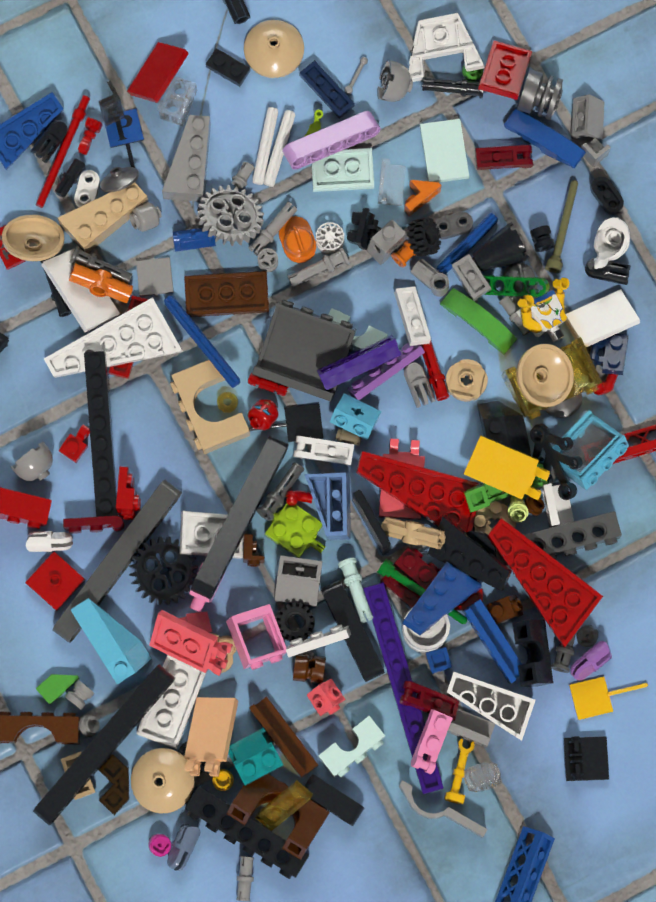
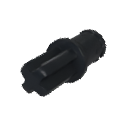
[55,159,85,198]

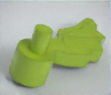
[304,110,323,137]

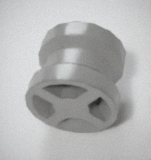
[257,248,278,273]

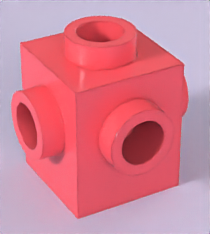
[307,678,346,716]

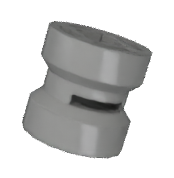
[65,680,95,710]

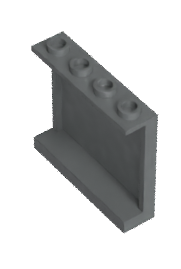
[252,300,357,402]

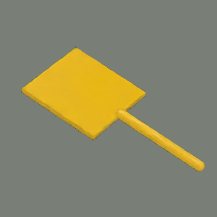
[569,676,648,720]

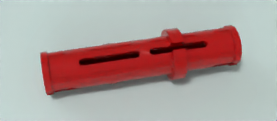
[420,341,450,401]

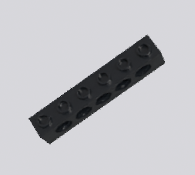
[185,786,309,879]

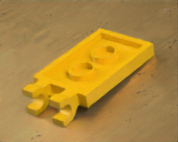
[464,435,550,500]

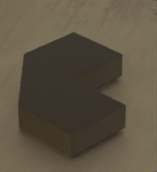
[99,754,130,816]

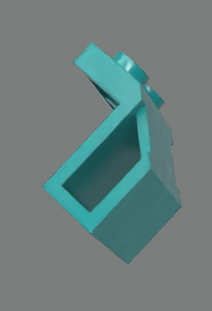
[228,728,284,786]

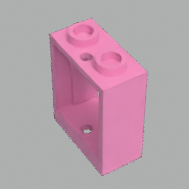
[226,604,287,670]

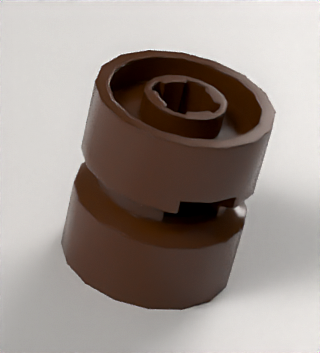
[293,653,326,684]

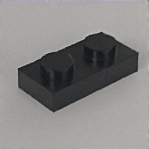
[205,48,251,87]

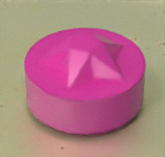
[148,834,171,857]

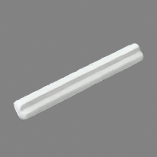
[253,107,278,185]
[264,110,295,187]

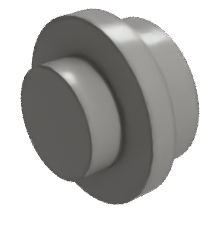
[79,715,100,737]

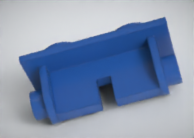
[172,228,216,252]

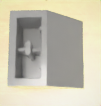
[275,556,323,607]

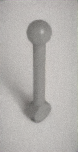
[345,57,368,95]

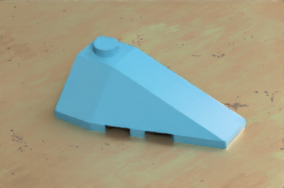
[70,598,152,684]

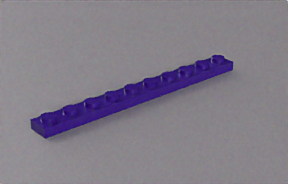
[363,583,444,795]

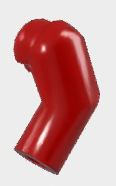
[591,374,618,395]
[285,490,313,506]

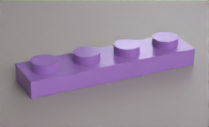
[347,343,425,400]

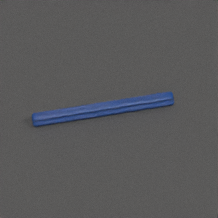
[164,295,240,388]

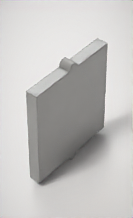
[136,257,174,297]

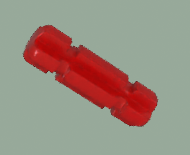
[248,373,288,396]

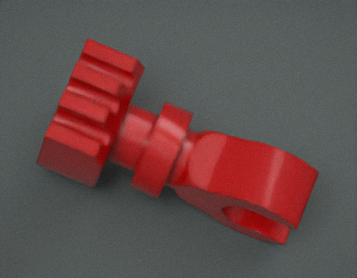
[78,117,103,155]

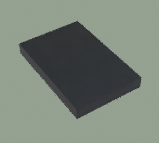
[352,489,391,555]

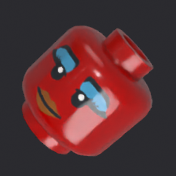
[248,399,279,430]

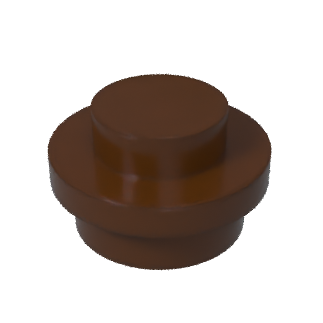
[525,496,545,516]

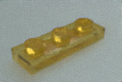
[255,780,313,831]

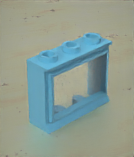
[552,410,629,490]

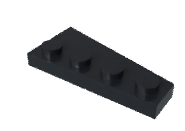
[428,515,512,591]

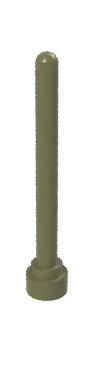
[545,180,578,273]

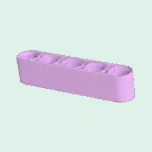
[282,111,381,169]

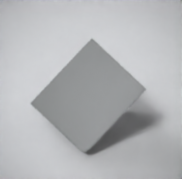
[581,138,611,167]

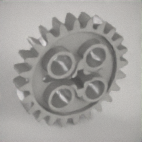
[197,185,264,246]

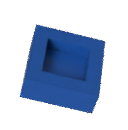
[425,647,452,674]

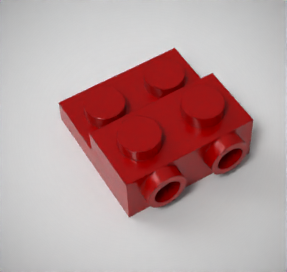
[116,466,141,520]

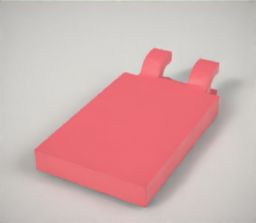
[379,439,425,520]
[149,610,233,676]

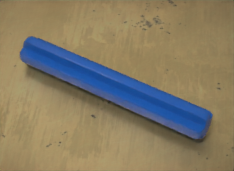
[436,213,498,275]

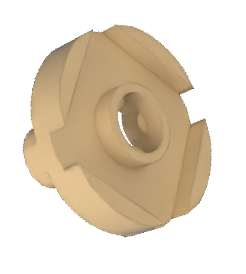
[446,359,488,402]
[474,501,516,534]

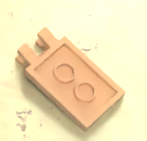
[184,697,238,777]

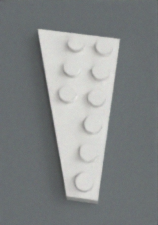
[44,297,183,378]

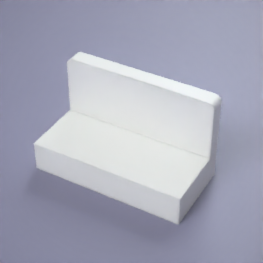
[541,483,574,528]

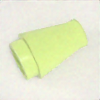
[507,495,529,523]

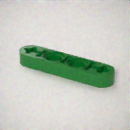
[483,275,550,297]

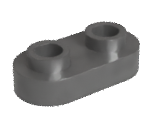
[435,212,473,239]

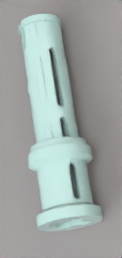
[338,558,373,623]

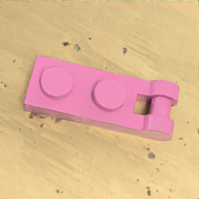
[411,709,452,774]

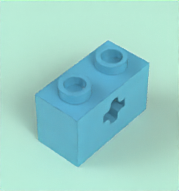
[330,393,382,440]

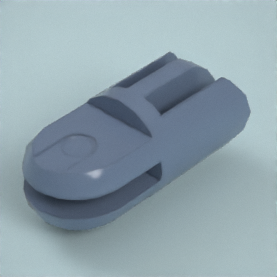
[167,823,201,871]

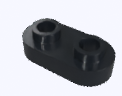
[591,177,624,215]

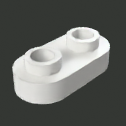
[74,170,100,208]

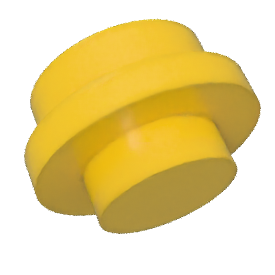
[212,769,234,791]

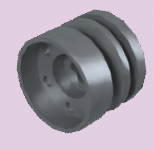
[517,69,563,120]

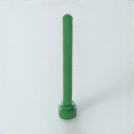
[377,558,467,624]

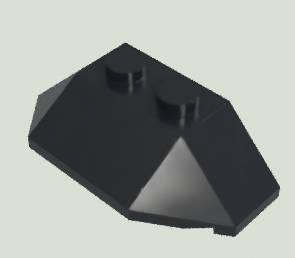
[477,401,531,456]

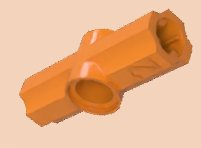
[69,263,133,304]

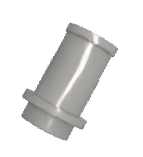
[232,162,255,189]

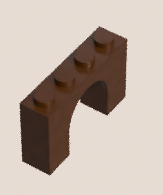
[227,774,330,860]

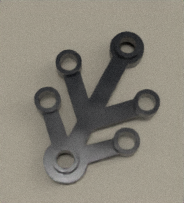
[530,424,583,500]

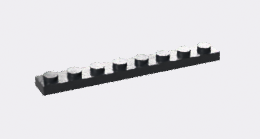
[84,351,118,517]

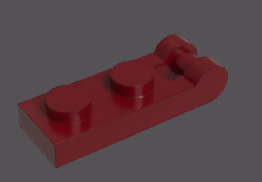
[475,145,534,170]
[63,516,124,534]
[400,681,460,722]

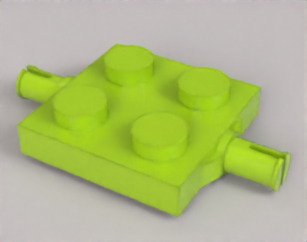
[265,503,326,558]

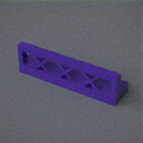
[317,335,401,391]

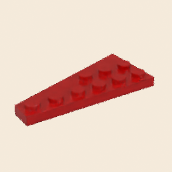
[356,451,481,532]
[488,518,603,647]

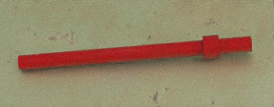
[36,95,90,208]

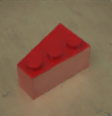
[0,487,52,529]

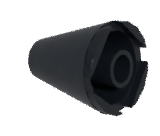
[472,222,530,272]

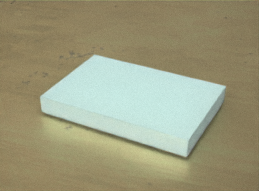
[420,119,469,182]
[312,148,374,192]

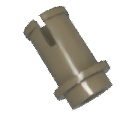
[335,427,362,447]

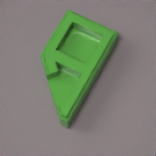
[36,674,80,705]

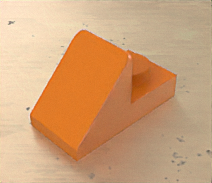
[404,180,442,217]

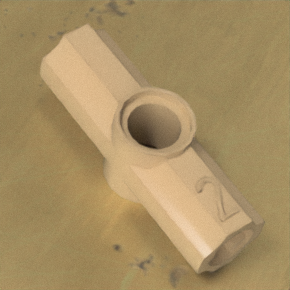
[381,517,446,549]

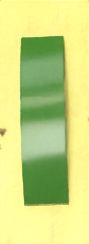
[440,288,517,355]
[464,464,548,512]

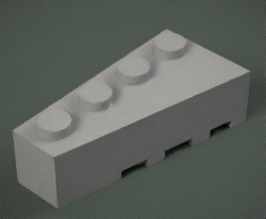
[162,115,211,202]

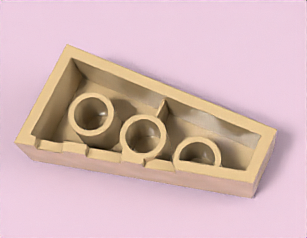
[58,182,148,253]

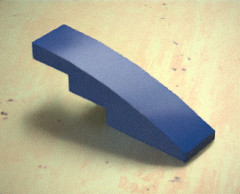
[504,109,586,168]

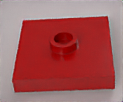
[25,552,86,611]

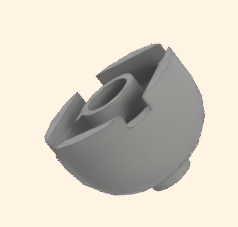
[377,60,413,102]
[11,442,53,481]

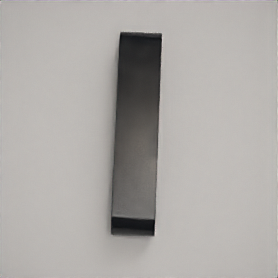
[320,580,385,682]

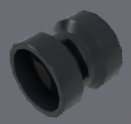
[530,225,555,252]

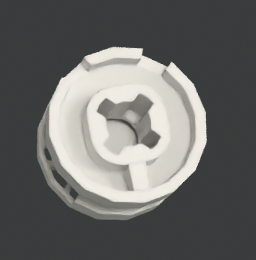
[316,222,344,254]

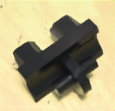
[347,208,382,250]

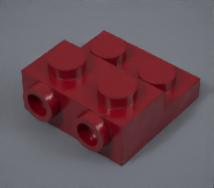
[380,547,439,608]

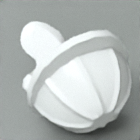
[594,217,630,269]

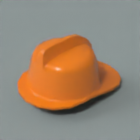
[279,216,316,263]

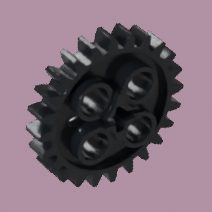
[129,536,198,605]

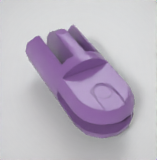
[570,641,612,681]

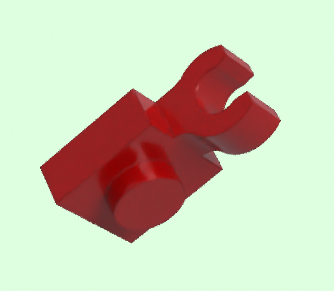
[58,424,90,463]

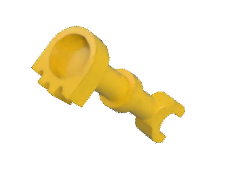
[444,739,475,805]

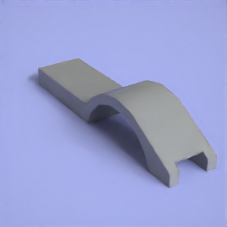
[399,780,487,838]

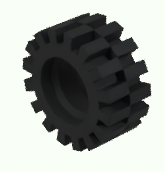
[407,217,441,257]
[277,602,315,641]

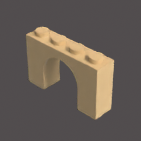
[170,360,250,455]

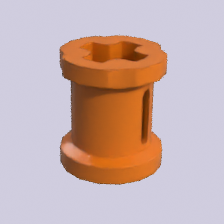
[391,240,417,268]

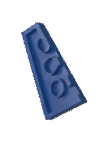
[0,92,64,170]
[402,562,482,635]

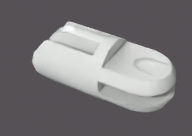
[26,531,73,552]

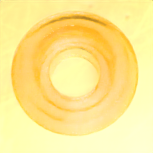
[217,392,238,413]

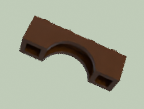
[0,712,81,745]

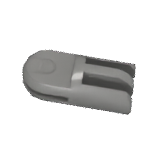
[404,362,436,408]

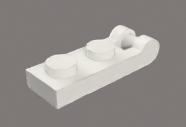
[293,436,354,466]

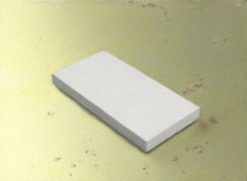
[41,248,120,332]
[136,655,207,750]

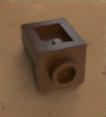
[243,534,265,567]

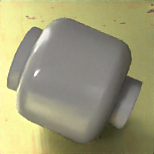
[129,202,162,232]

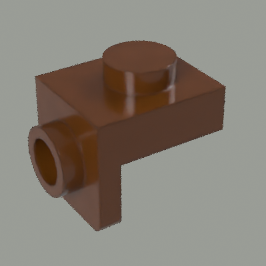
[486,595,523,624]

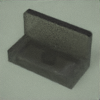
[98,81,124,126]

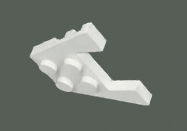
[409,13,485,82]

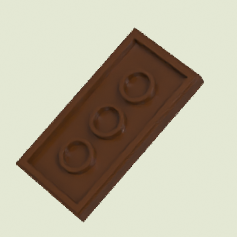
[184,271,269,317]

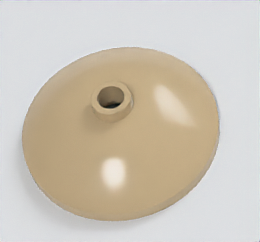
[244,20,304,78]
[2,215,64,261]
[516,344,574,407]
[131,748,195,813]

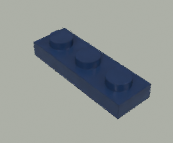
[299,60,355,119]

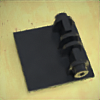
[564,736,609,781]

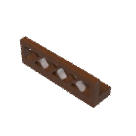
[249,696,319,779]

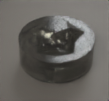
[576,625,599,647]

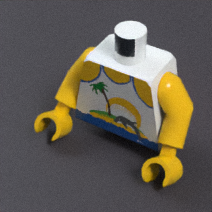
[516,278,569,342]

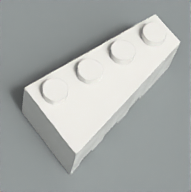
[446,672,536,741]

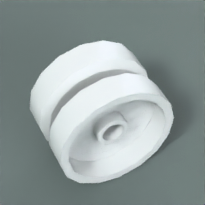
[402,608,450,653]

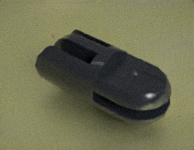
[30,120,68,163]
[585,258,631,285]

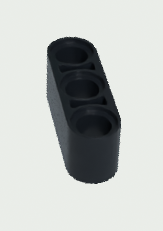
[301,774,365,826]

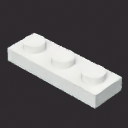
[394,287,431,346]
[286,625,351,657]

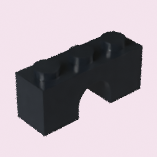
[512,619,553,687]

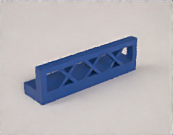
[462,599,522,684]
[495,826,555,902]

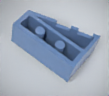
[304,473,351,540]

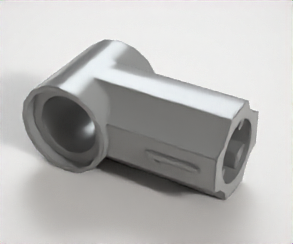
[411,259,449,297]

